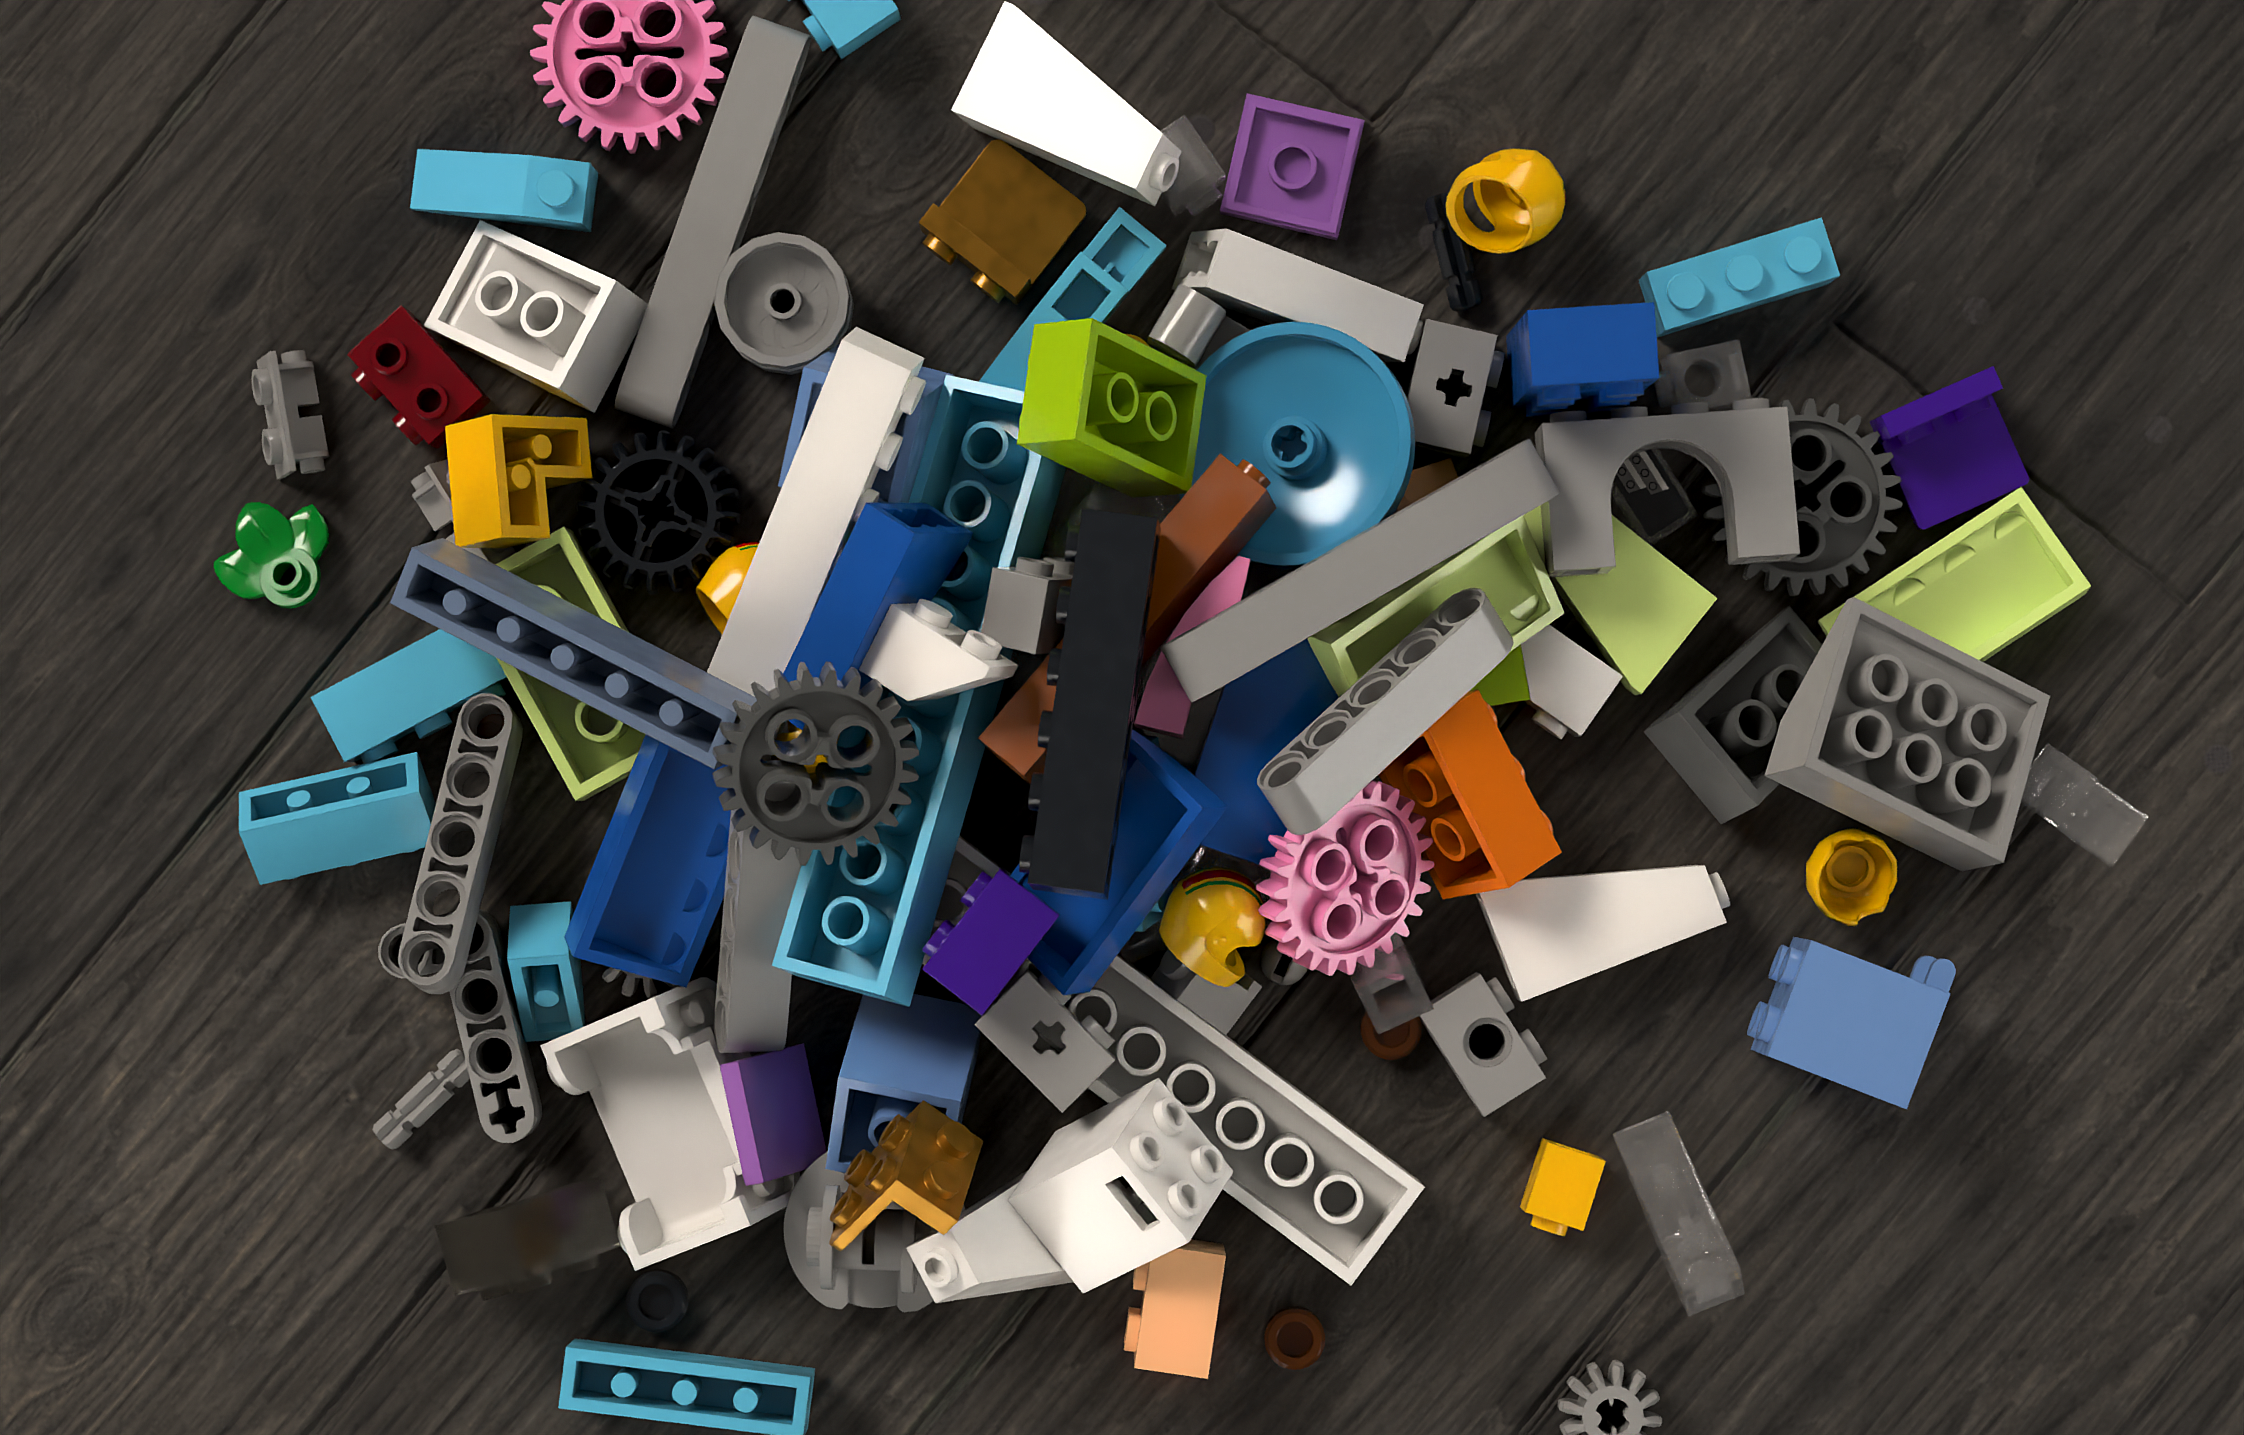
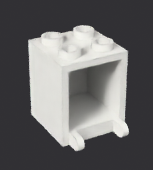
[1008,1078,1234,1293]

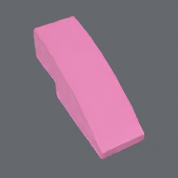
[1134,556,1251,739]

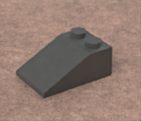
[1644,606,1822,824]

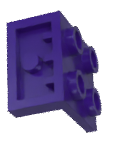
[1869,366,2029,530]

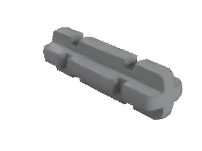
[372,1049,470,1150]

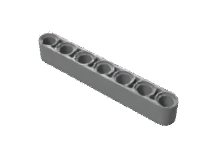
[615,15,811,428]
[1160,439,1559,702]

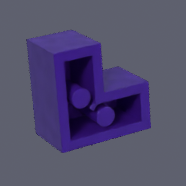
[922,868,1060,1015]

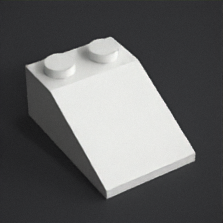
[424,220,648,413]

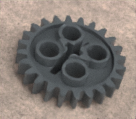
[1702,398,1902,596]
[712,661,919,866]

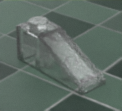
[1613,1111,1745,1317]

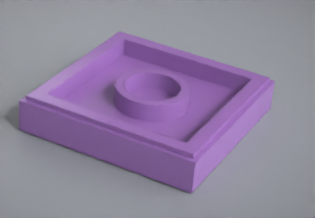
[1220,93,1365,240]
[720,1043,827,1186]

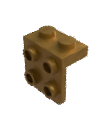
[918,140,1086,305]
[829,1100,983,1252]

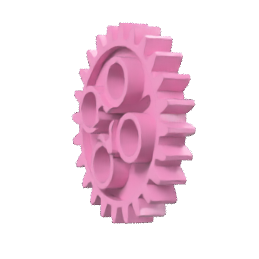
[530,0,729,154]
[1256,780,1434,976]

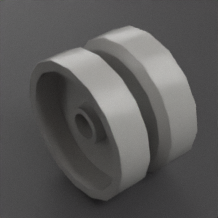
[714,232,854,375]

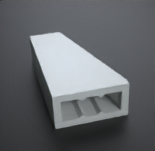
[951,1,1182,206]
[1172,229,1424,362]
[1476,865,1730,1002]
[906,1170,1073,1303]

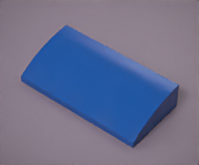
[1193,639,1339,866]
[1011,730,1228,996]
[564,735,767,988]

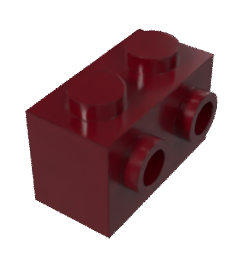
[347,305,491,449]

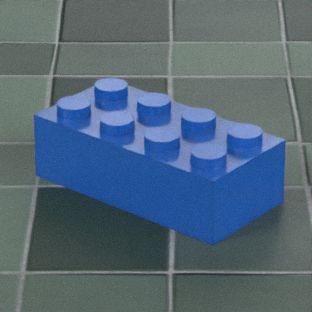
[1506,302,1659,418]

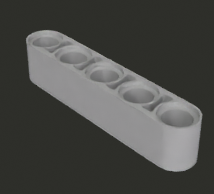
[1257,588,1513,835]
[398,693,523,994]
[714,780,801,1053]

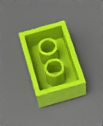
[1017,318,1207,498]

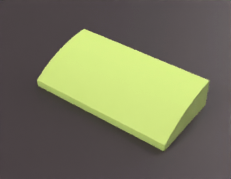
[1818,487,2091,662]
[1307,516,1564,697]

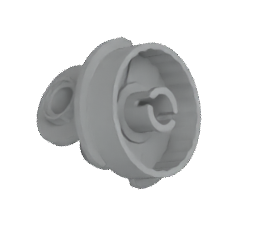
[784,1151,965,1312]

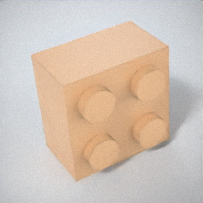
[1124,1239,1226,1379]

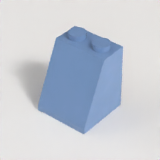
[825,994,985,1173]

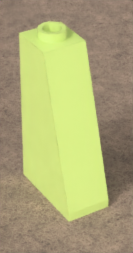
[1523,505,1717,695]

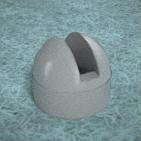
[1260,939,1308,985]

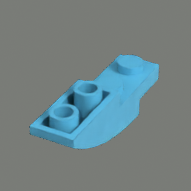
[979,207,1167,391]

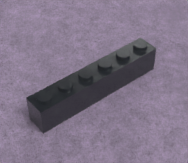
[1019,508,1161,900]

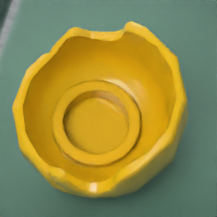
[1806,828,1897,926]

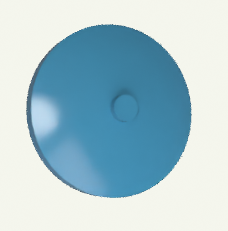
[1179,322,1415,569]

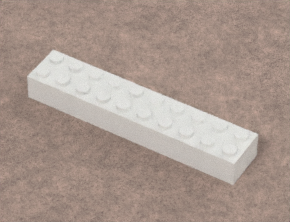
[922,835,1425,1285]

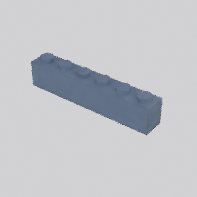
[390,538,757,769]

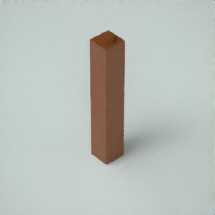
[978,454,1277,785]

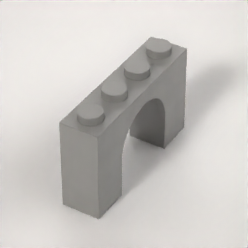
[1535,398,1800,578]

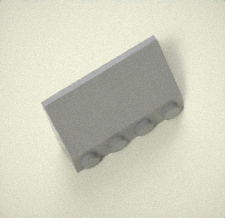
[1764,597,2050,871]

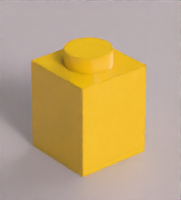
[1520,1138,1606,1236]

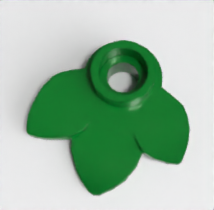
[214,502,329,609]

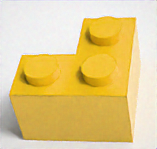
[445,414,592,548]

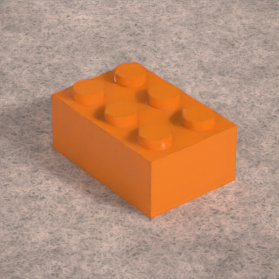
[1379,689,1562,899]

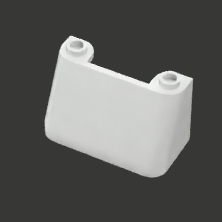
[540,977,801,1271]

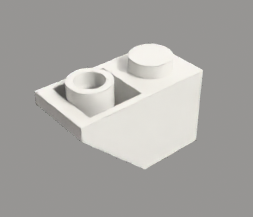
[859,599,1018,701]

